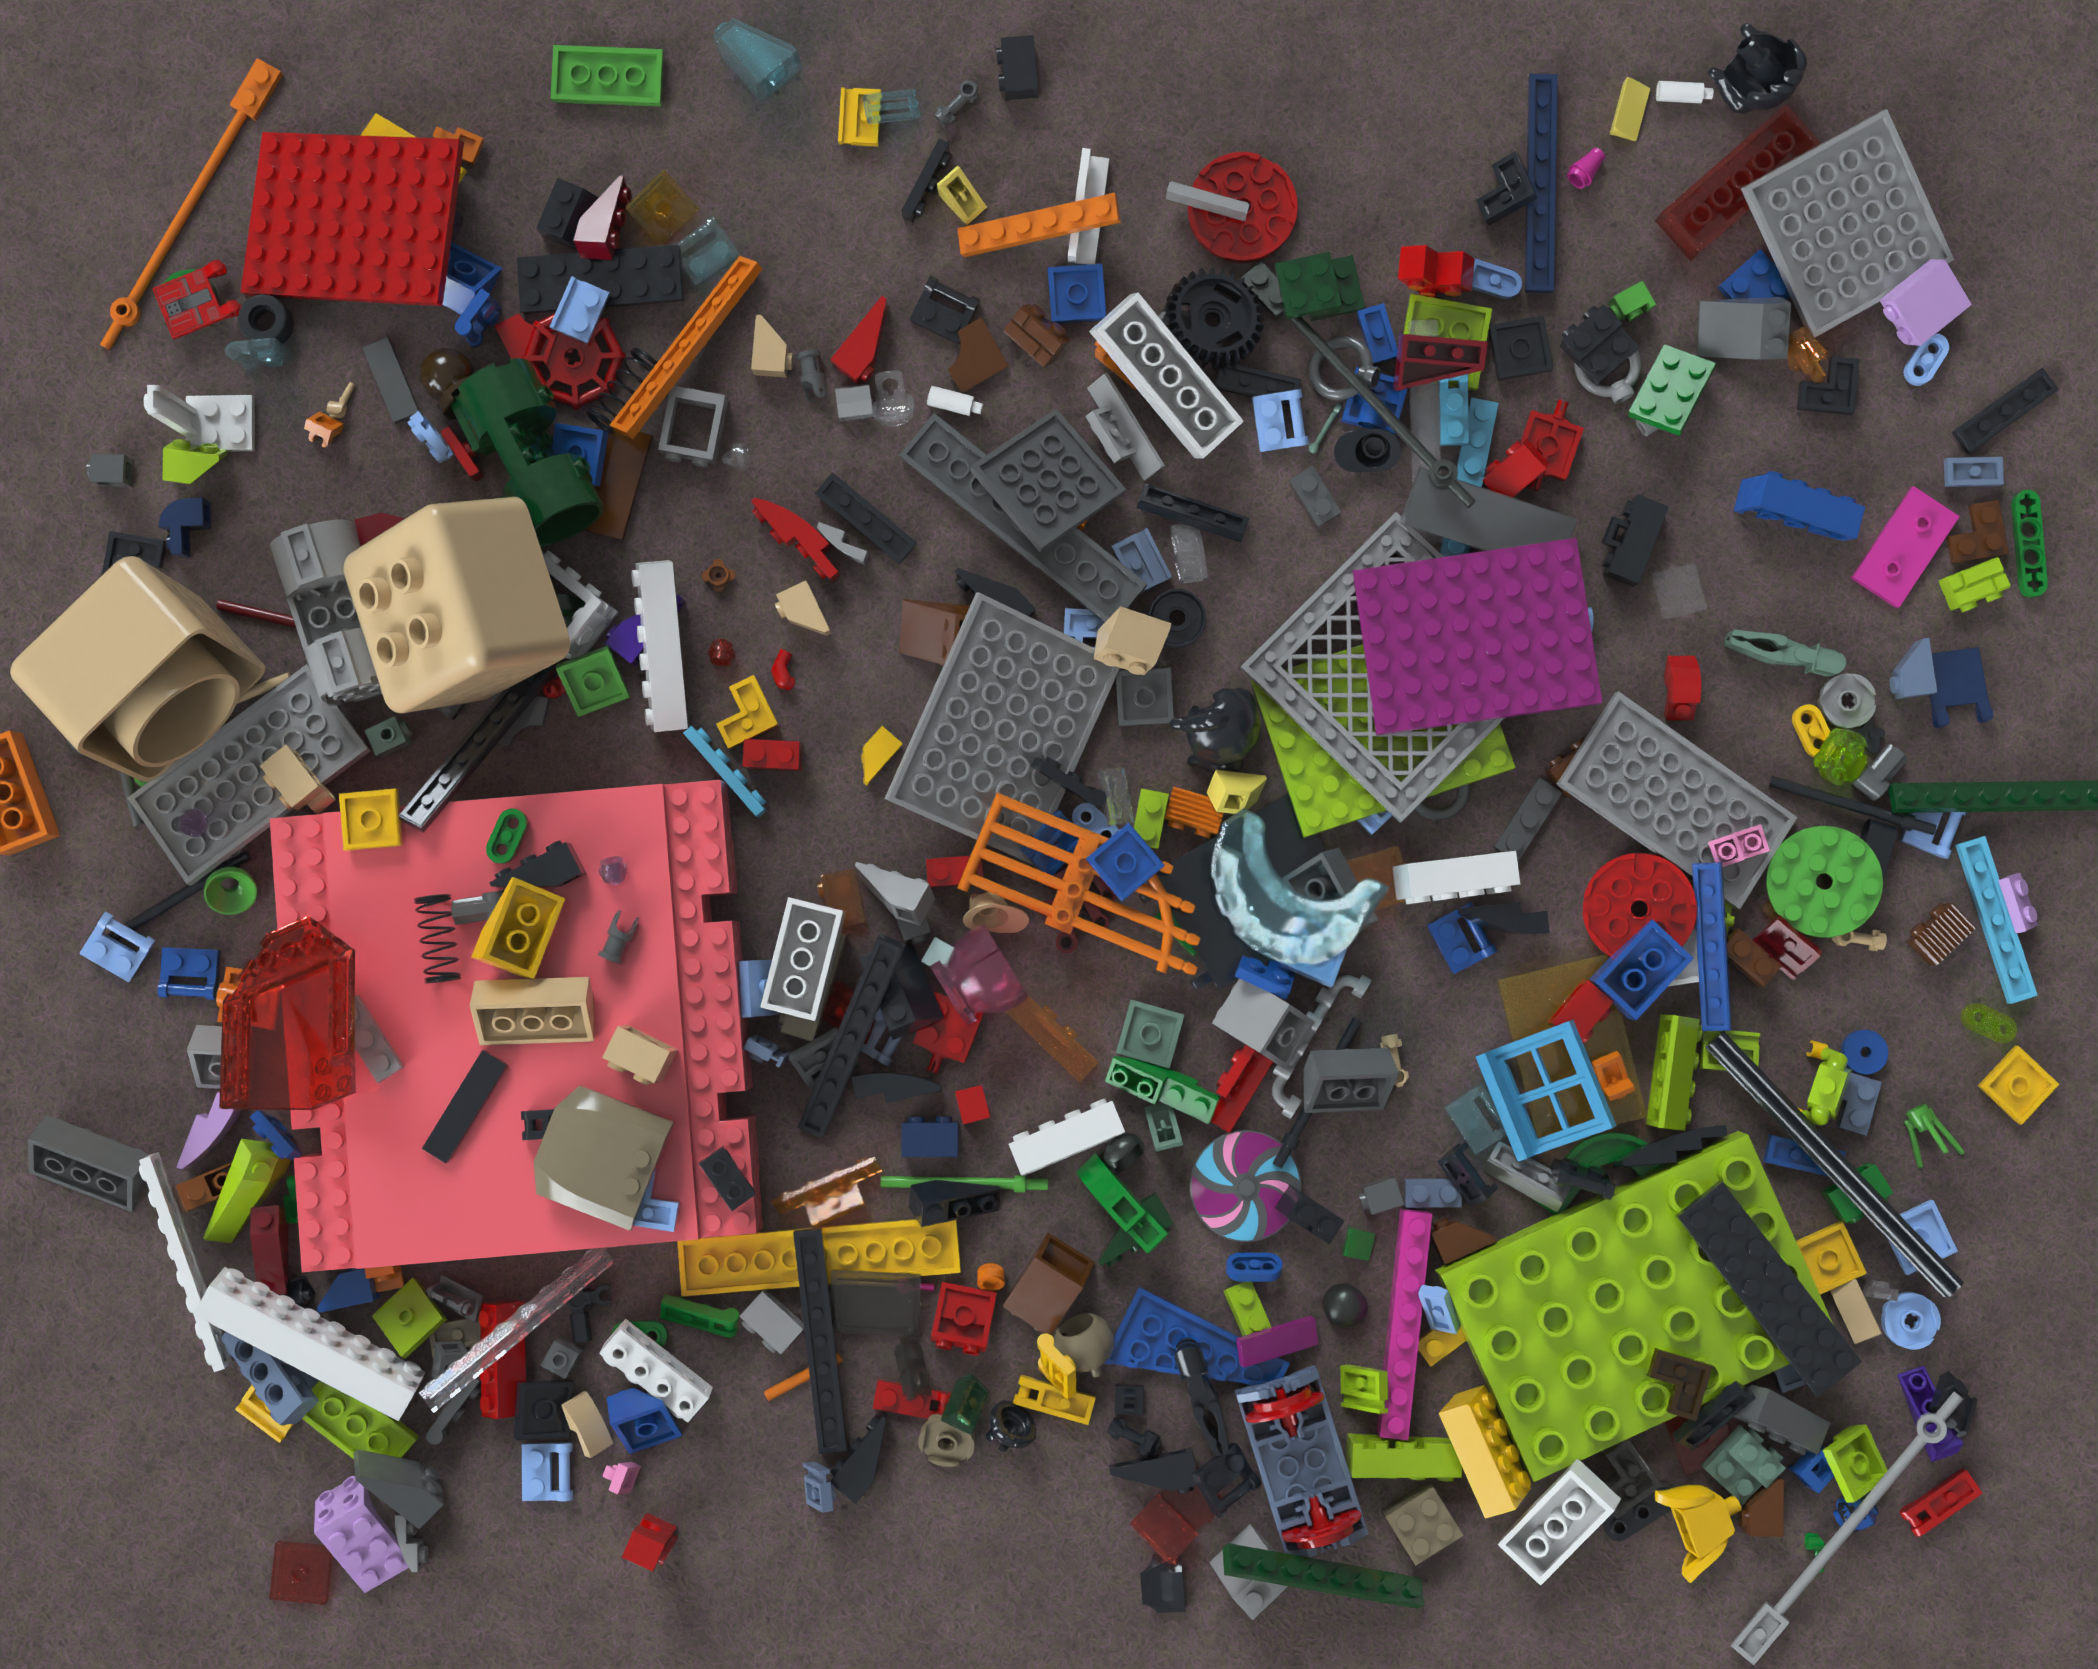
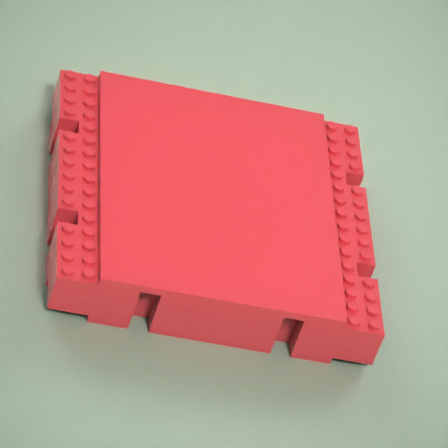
[270,780,763,1272]

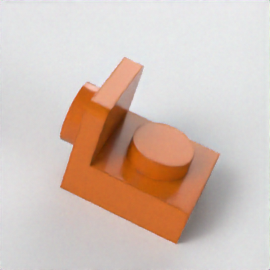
[364,1265,405,1292]

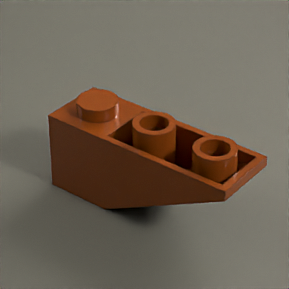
[172,1162,232,1215]

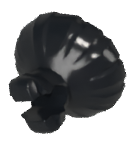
[986,1400,1037,1452]

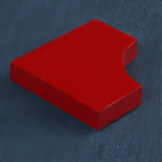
[495,313,560,367]

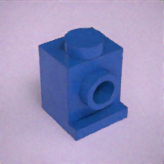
[1788,1446,1834,1494]

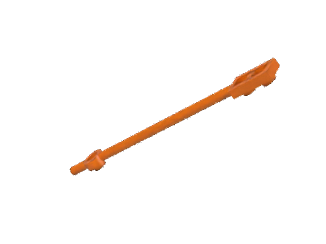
[100,58,283,350]

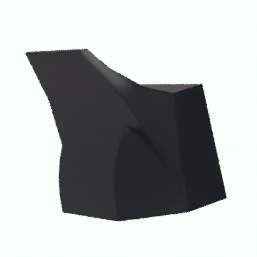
[1140,1553,1185,1613]

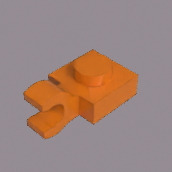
[432,127,485,166]

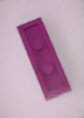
[1236,1316,1319,1368]

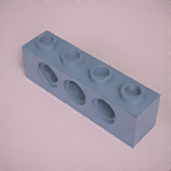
[221,1332,319,1425]

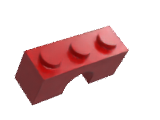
[621,1513,678,1572]

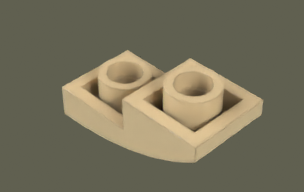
[1830,1279,1882,1344]
[561,1391,613,1458]

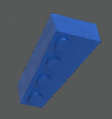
[1734,471,1865,541]

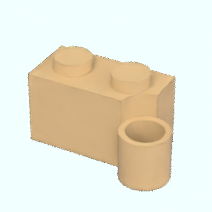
[259,745,336,814]

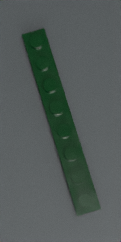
[1888,780,2098,813]
[1223,1543,1424,1609]

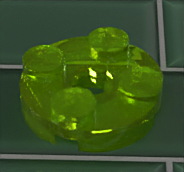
[1813,728,1868,785]

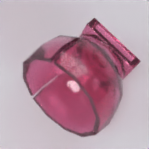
[930,924,1029,1025]

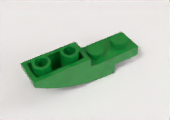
[1105,1056,1221,1124]
[1076,1153,1170,1254]

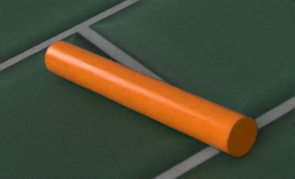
[764,1352,843,1401]

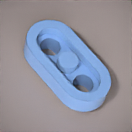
[1904,333,1949,386]
[1072,803,1119,836]

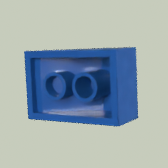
[1589,919,1694,1020]

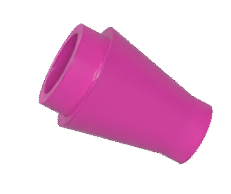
[1567,148,1606,189]

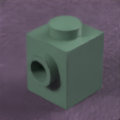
[364,716,413,758]

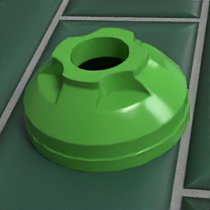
[204,867,257,915]

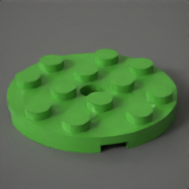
[1766,826,1883,938]

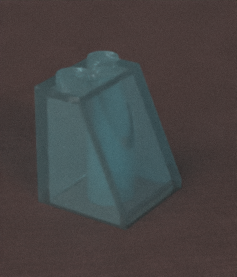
[712,18,803,103]

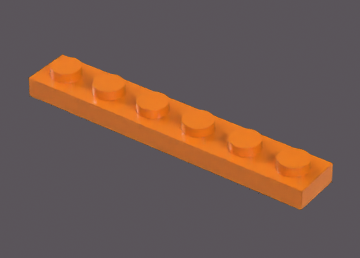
[957,193,1121,258]

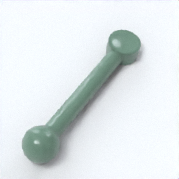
[1308,402,1343,453]

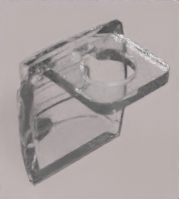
[872,370,915,427]

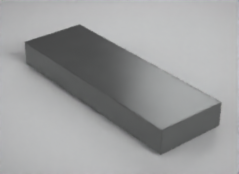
[362,337,420,424]

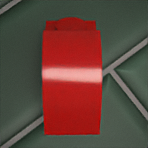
[1664,656,1701,720]

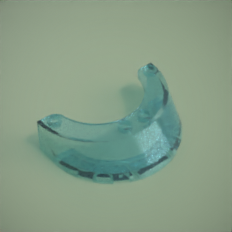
[1211,808,1389,965]

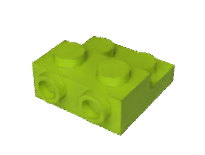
[1822,1424,1888,1503]

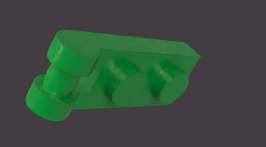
[660,1294,739,1338]

